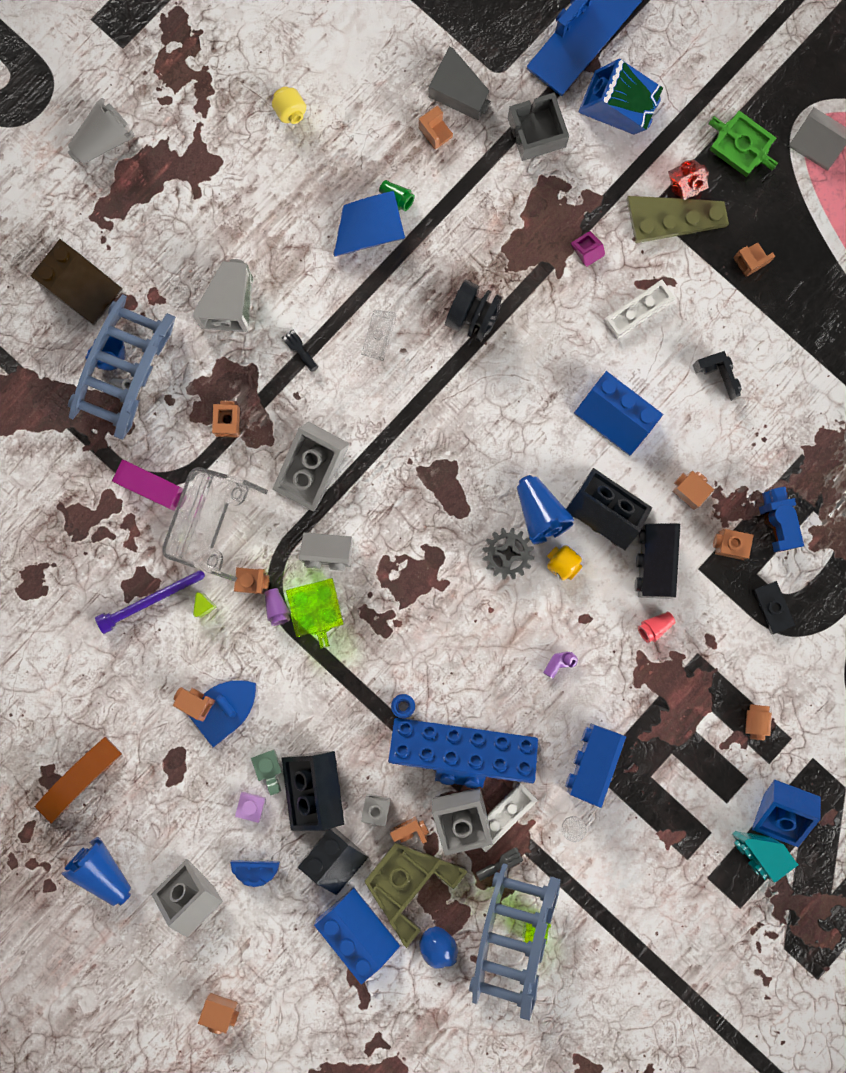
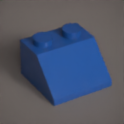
[752,779,821,847]

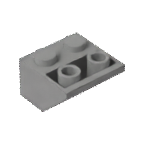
[299,532,353,571]

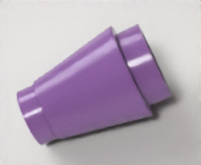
[264,588,291,626]

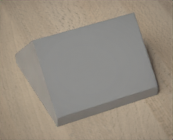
[788,107,846,171]

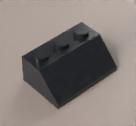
[566,468,653,550]
[635,523,681,599]
[281,751,345,831]

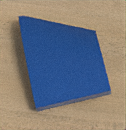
[333,191,405,257]

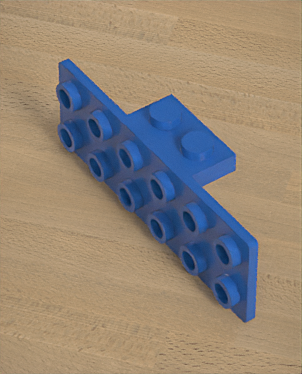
[527,0,642,96]
[388,718,538,788]

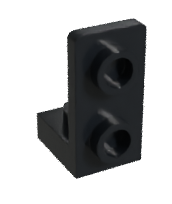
[693,351,742,401]

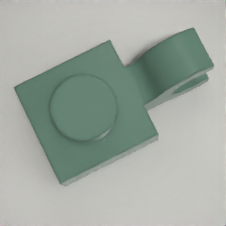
[251,749,283,796]

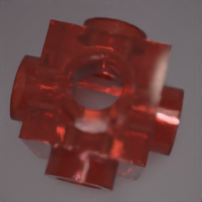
[668,159,709,200]

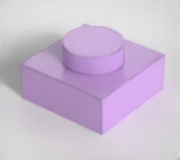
[235,792,266,823]

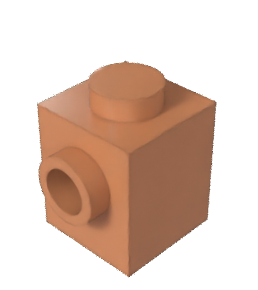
[672,470,715,510]
[713,529,753,560]
[198,993,239,1034]

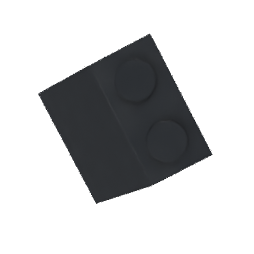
[298,828,369,895]

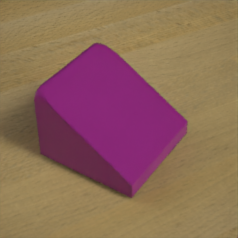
[571,231,605,267]

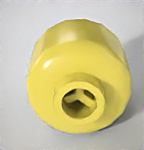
[272,87,306,124]

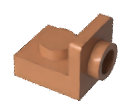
[234,567,270,594]
[390,816,429,844]

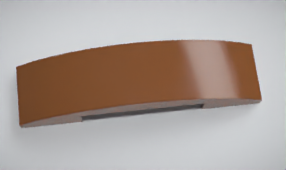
[34,737,122,824]

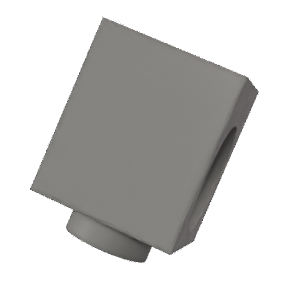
[361,794,391,826]

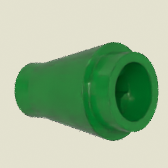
[379,180,415,211]

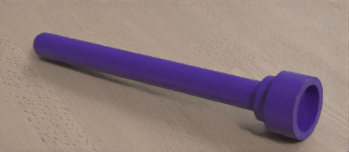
[95,570,205,634]

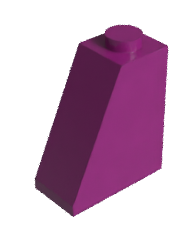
[112,459,185,511]

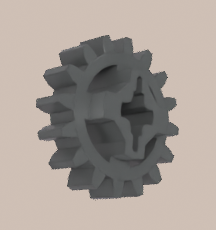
[482,528,534,580]

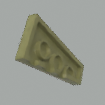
[626,196,729,243]

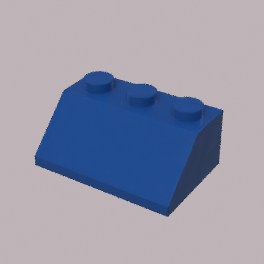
[574,371,664,456]
[565,723,626,808]
[314,888,400,984]

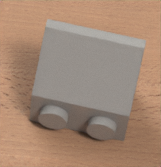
[432,787,493,856]
[151,859,223,937]

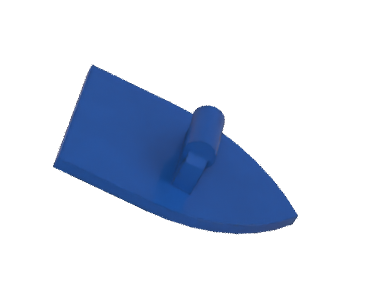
[187,680,256,748]

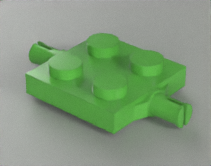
[708,111,778,177]

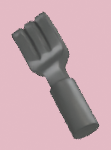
[476,847,524,881]

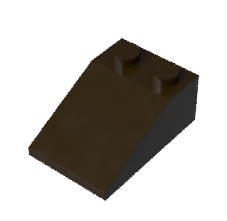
[30,239,123,325]

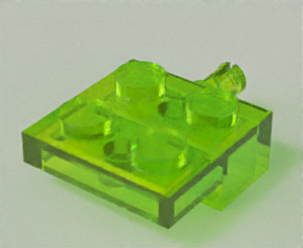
[286,578,345,649]

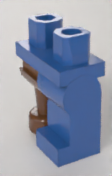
[759,487,804,553]

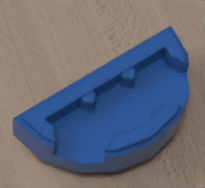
[230,860,280,887]

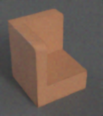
[419,105,453,150]
[733,243,775,277]

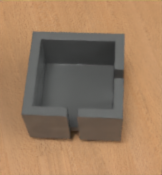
[508,92,569,161]

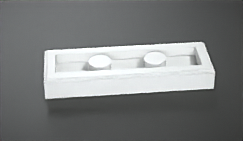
[603,280,675,339]
[481,782,538,852]

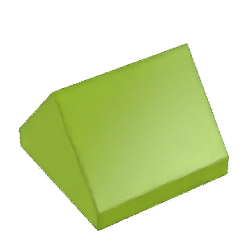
[193,592,217,618]

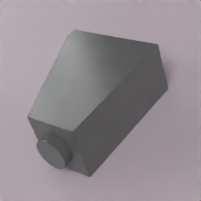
[428,46,491,121]

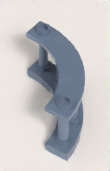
[68,294,176,440]
[469,863,560,1021]

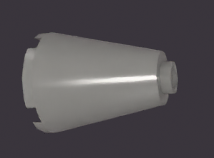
[68,98,135,164]

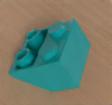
[732,831,798,883]

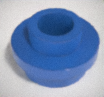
[391,694,415,718]

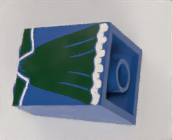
[578,58,663,135]

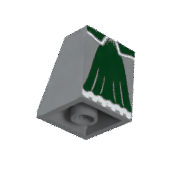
[193,259,253,332]

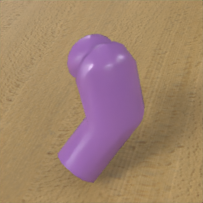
[543,651,578,679]

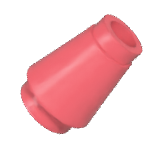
[638,611,676,643]

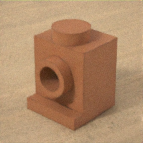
[212,401,240,437]
[172,687,215,721]

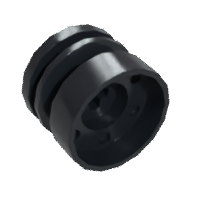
[445,279,503,342]

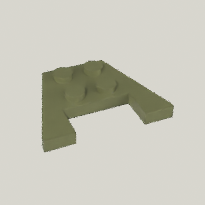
[364,842,467,948]

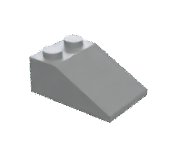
[272,422,350,512]

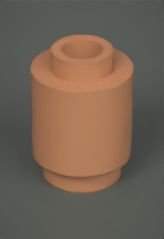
[745,704,772,740]

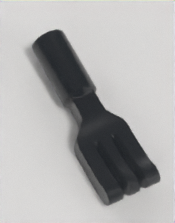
[281,329,318,372]

